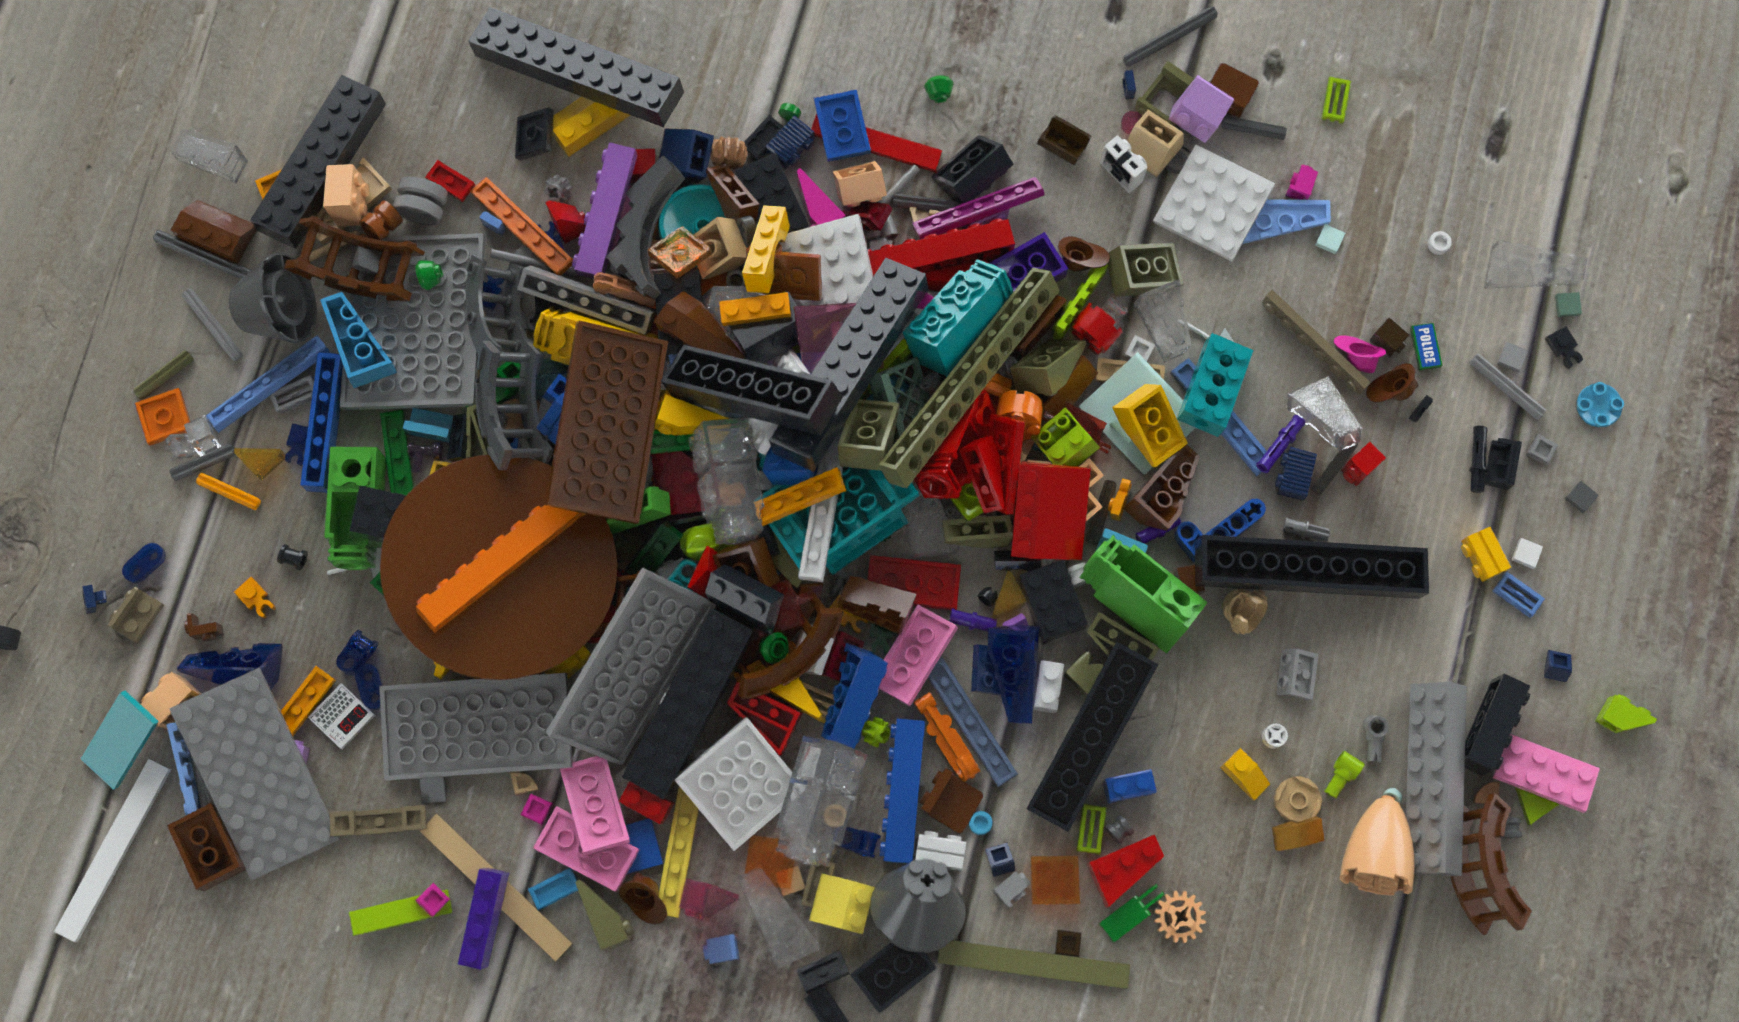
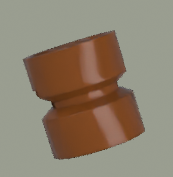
[359,200,403,241]

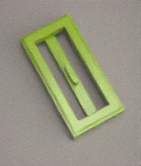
[1321,77,1351,124]
[1076,804,1106,855]

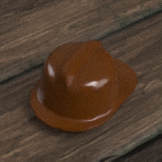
[1058,236,1110,272]
[1366,363,1419,403]
[618,873,667,924]

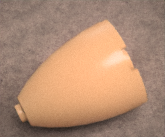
[1340,795,1415,895]

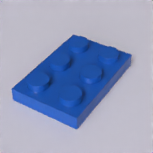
[814,90,871,162]

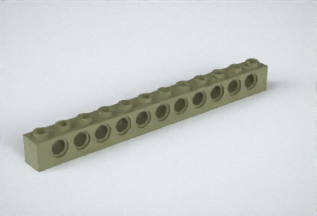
[878,268,1060,489]

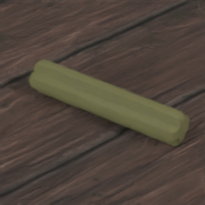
[133,350,194,400]

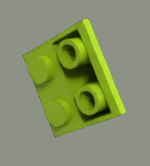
[1031,407,1100,467]

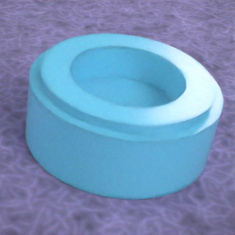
[969,811,993,835]

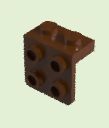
[1209,63,1259,118]
[919,767,983,834]

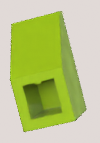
[1595,694,1657,733]

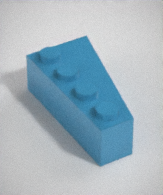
[320,292,397,388]

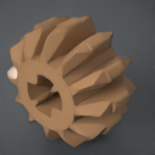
[710,136,748,170]

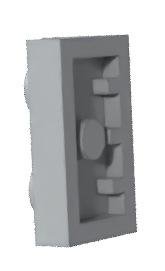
[1276,648,1319,700]

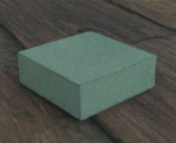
[1555,292,1582,317]

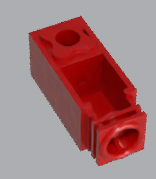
[913,388,997,499]

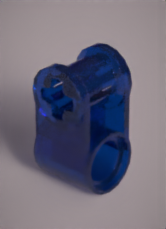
[336,629,379,676]
[834,826,881,859]

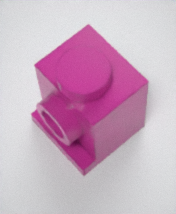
[1285,165,1318,200]

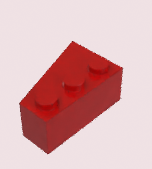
[727,682,803,755]
[1087,834,1164,908]

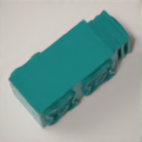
[902,259,1013,376]

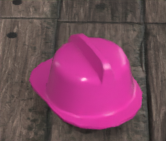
[1334,336,1386,374]

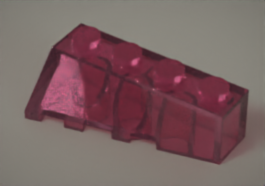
[679,878,739,920]

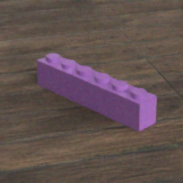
[572,142,637,279]

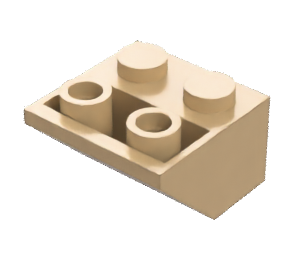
[1127,110,1184,177]

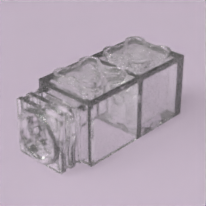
[689,417,764,545]
[775,736,868,867]

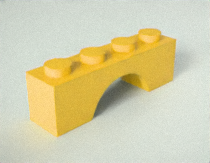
[742,206,790,293]

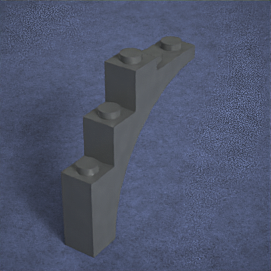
[606,156,685,300]

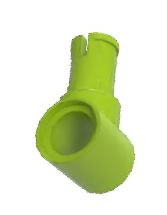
[1324,750,1365,799]

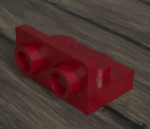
[841,201,893,231]
[820,631,864,682]

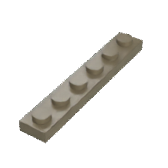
[1262,290,1371,395]

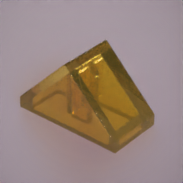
[234,448,286,481]
[991,571,1026,619]

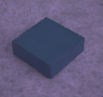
[1122,70,1136,100]

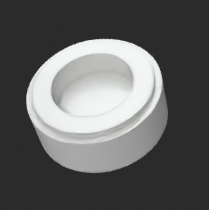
[1427,231,1452,255]

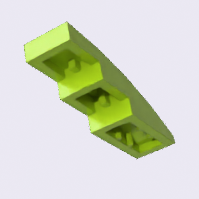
[348,889,453,936]

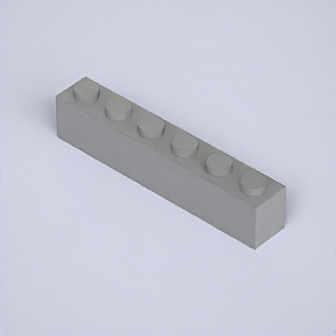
[517,265,656,335]

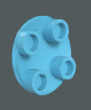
[1576,382,1624,427]

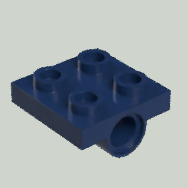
[971,644,1017,697]

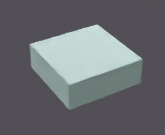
[1315,224,1345,254]

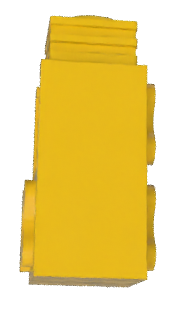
[533,307,658,365]

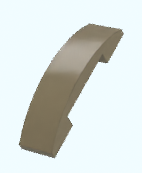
[330,805,427,837]

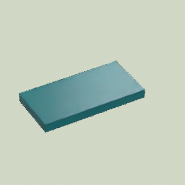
[81,690,159,790]

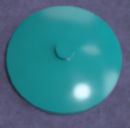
[658,185,726,267]

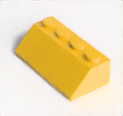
[552,97,631,157]

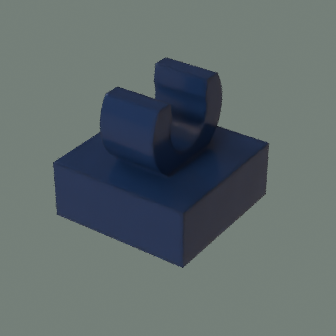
[82,585,107,614]

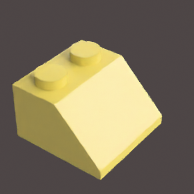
[809,874,875,934]

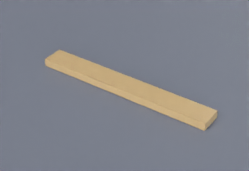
[420,814,573,962]

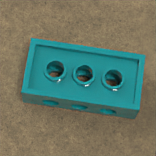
[1177,333,1254,437]

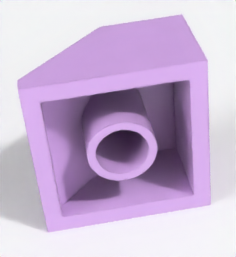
[1169,75,1234,143]

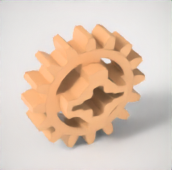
[1154,891,1206,943]

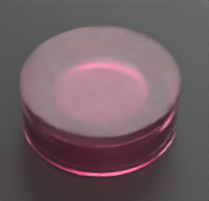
[1121,111,1142,134]

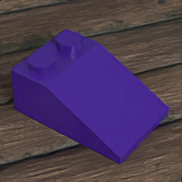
[989,232,1068,292]

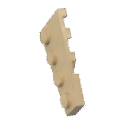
[316,157,392,246]

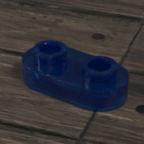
[122,543,166,583]
[355,664,383,710]

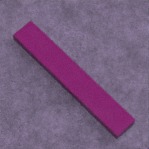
[912,177,1045,240]

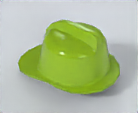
[680,522,735,562]

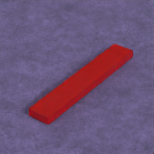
[811,113,942,172]

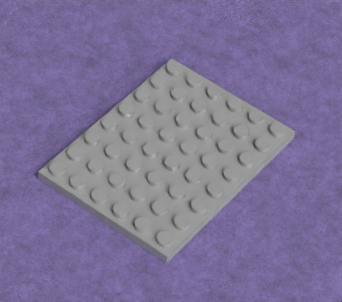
[340,233,486,410]

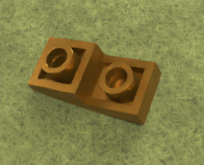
[1272,816,1325,851]

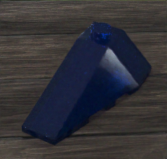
[988,625,1039,724]
[177,643,283,690]

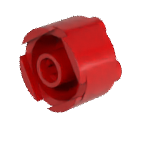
[1071,303,1123,355]

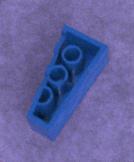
[821,643,888,750]

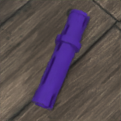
[1256,415,1306,473]

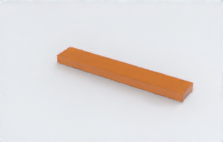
[470,177,573,276]

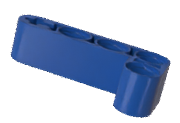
[1174,498,1266,563]

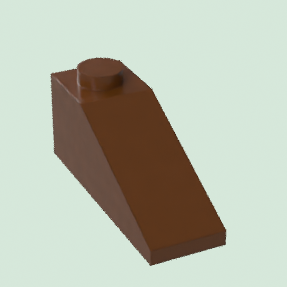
[706,164,759,224]

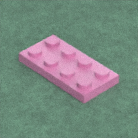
[878,605,958,707]
[1493,734,1600,813]
[560,756,630,856]
[533,806,640,893]

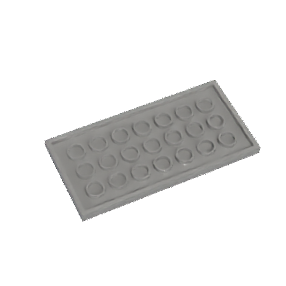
[546,567,716,766]
[170,668,341,880]
[380,673,573,781]

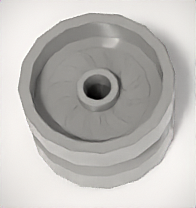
[393,176,448,225]

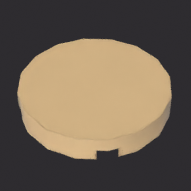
[1274,776,1322,823]

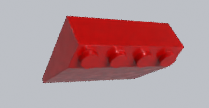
[1011,461,1091,560]

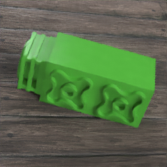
[324,447,386,570]
[1079,535,1208,654]

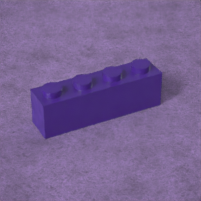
[458,867,510,970]

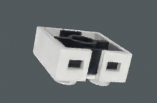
[1100,135,1148,194]

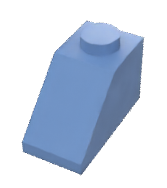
[703,934,740,964]

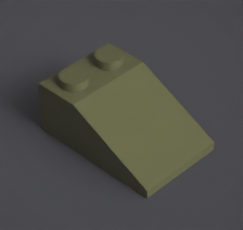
[1108,242,1184,297]
[1010,339,1086,396]
[838,399,900,471]
[575,880,635,951]

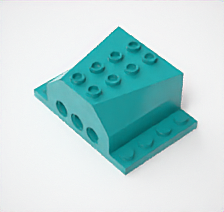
[753,467,920,575]

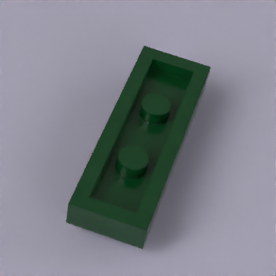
[626,521,684,575]

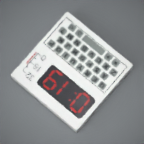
[308,683,376,750]

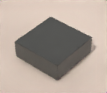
[1565,481,1599,513]

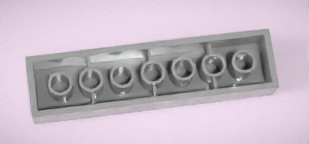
[1406,682,1467,876]

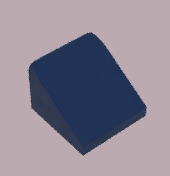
[1544,650,1572,682]
[985,843,1015,877]

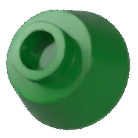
[924,75,954,103]
[415,260,443,290]
[758,632,789,664]

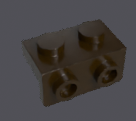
[1037,115,1092,166]

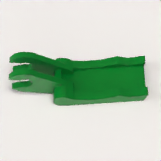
[1099,884,1164,943]

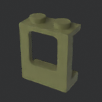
[1135,61,1194,127]

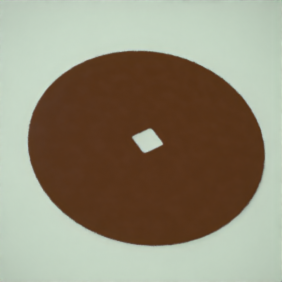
[380,455,617,680]

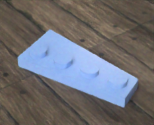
[1242,199,1331,244]
[166,722,201,815]

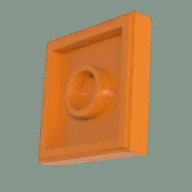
[135,388,193,446]

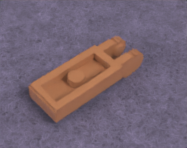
[593,272,656,307]

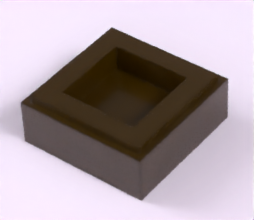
[1055,930,1082,957]

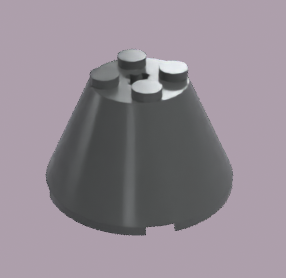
[870,859,965,953]

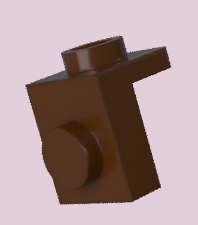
[184,613,224,641]

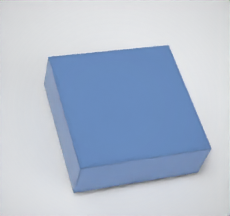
[479,211,506,236]

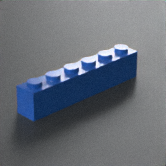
[300,352,343,493]
[880,718,925,864]

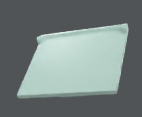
[1079,352,1196,475]

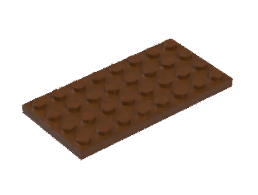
[545,320,668,524]

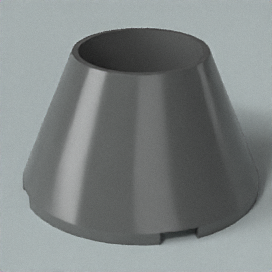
[228,253,317,343]

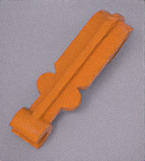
[913,692,981,782]

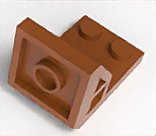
[746,243,822,301]

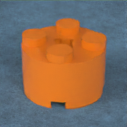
[996,390,1043,443]

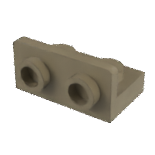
[108,587,164,643]

